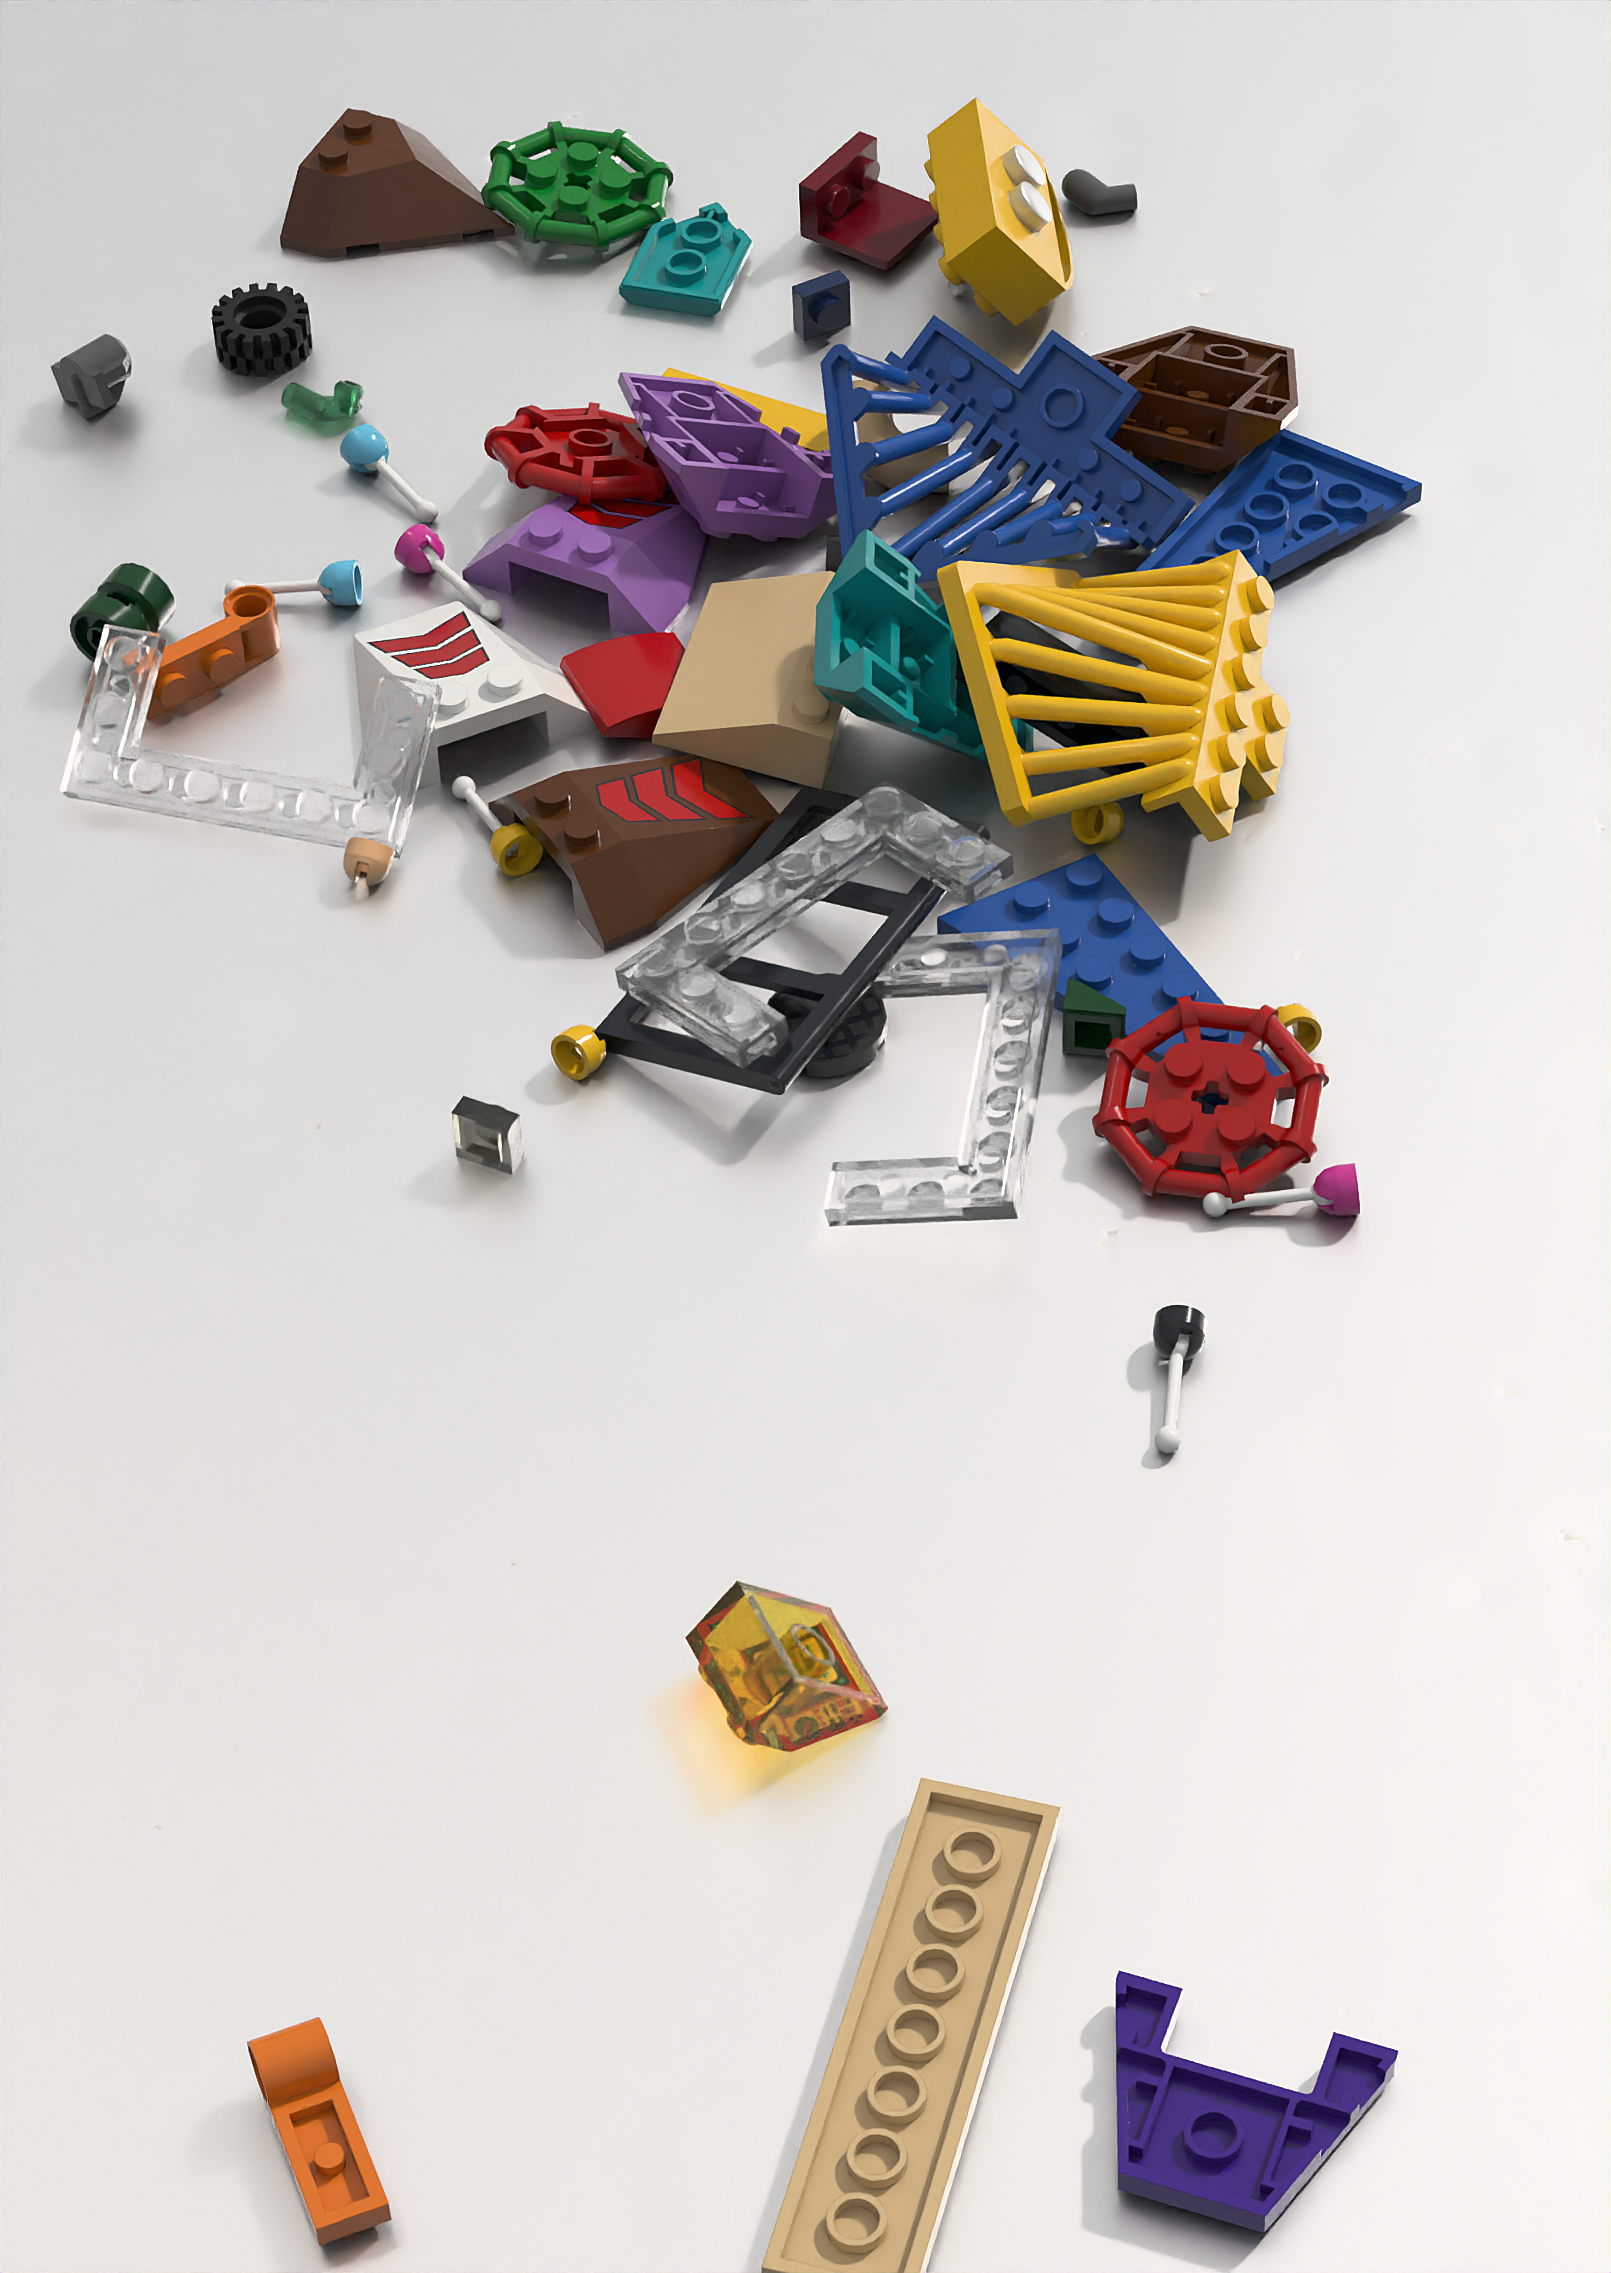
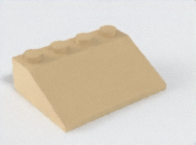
[651,571,849,789]

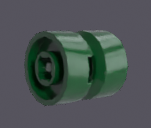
[69,563,176,671]

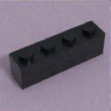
[955,611,1149,796]

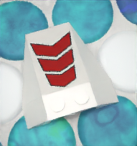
[353,601,598,800]

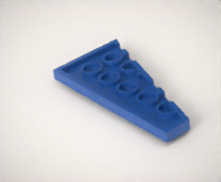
[1135,429,1422,583]
[937,853,1285,1108]

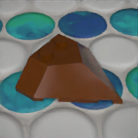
[280,108,515,258]

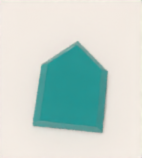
[619,202,753,317]

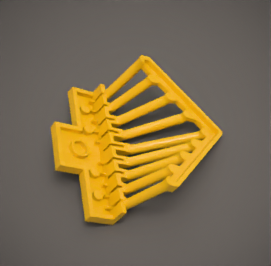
[937,549,1290,843]

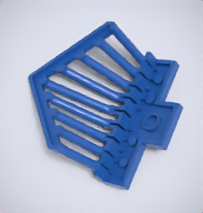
[820,315,1196,589]

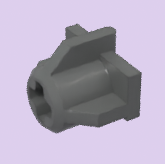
[50,334,132,419]

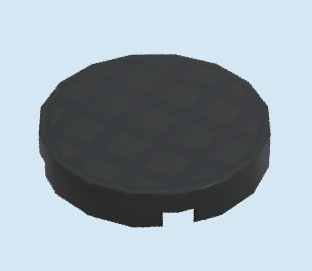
[763,973,888,1077]

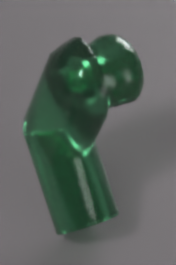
[281,380,364,423]

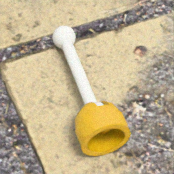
[452,776,543,876]

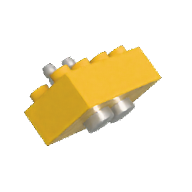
[924,97,1074,326]

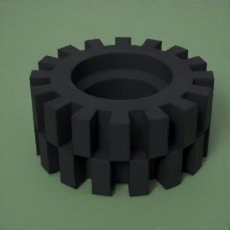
[211,283,313,377]

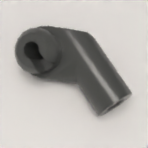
[1061,169,1138,216]

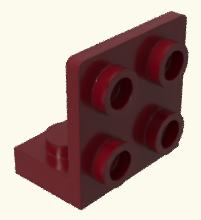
[799,131,940,270]

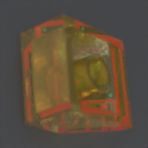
[685,1581,888,1752]

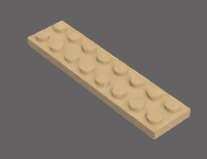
[761,1778,1061,2273]

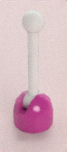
[394,524,503,622]
[1203,1163,1360,1217]

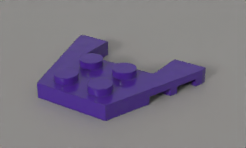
[1115,1970,1399,2233]

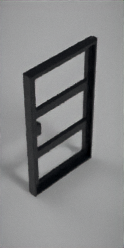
[595,785,990,1095]

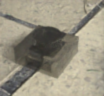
[451,1096,524,1175]

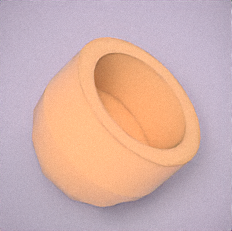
[343,837,395,886]

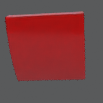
[559,632,685,738]

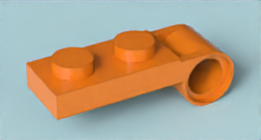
[129,585,281,721]
[247,2017,392,2246]

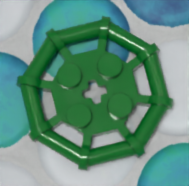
[481,121,674,252]

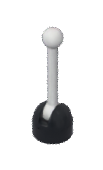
[1153,1305,1207,1453]

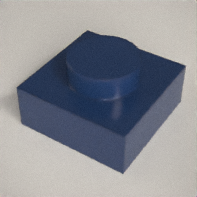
[792,270,851,341]

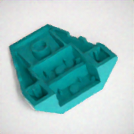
[814,528,1034,764]

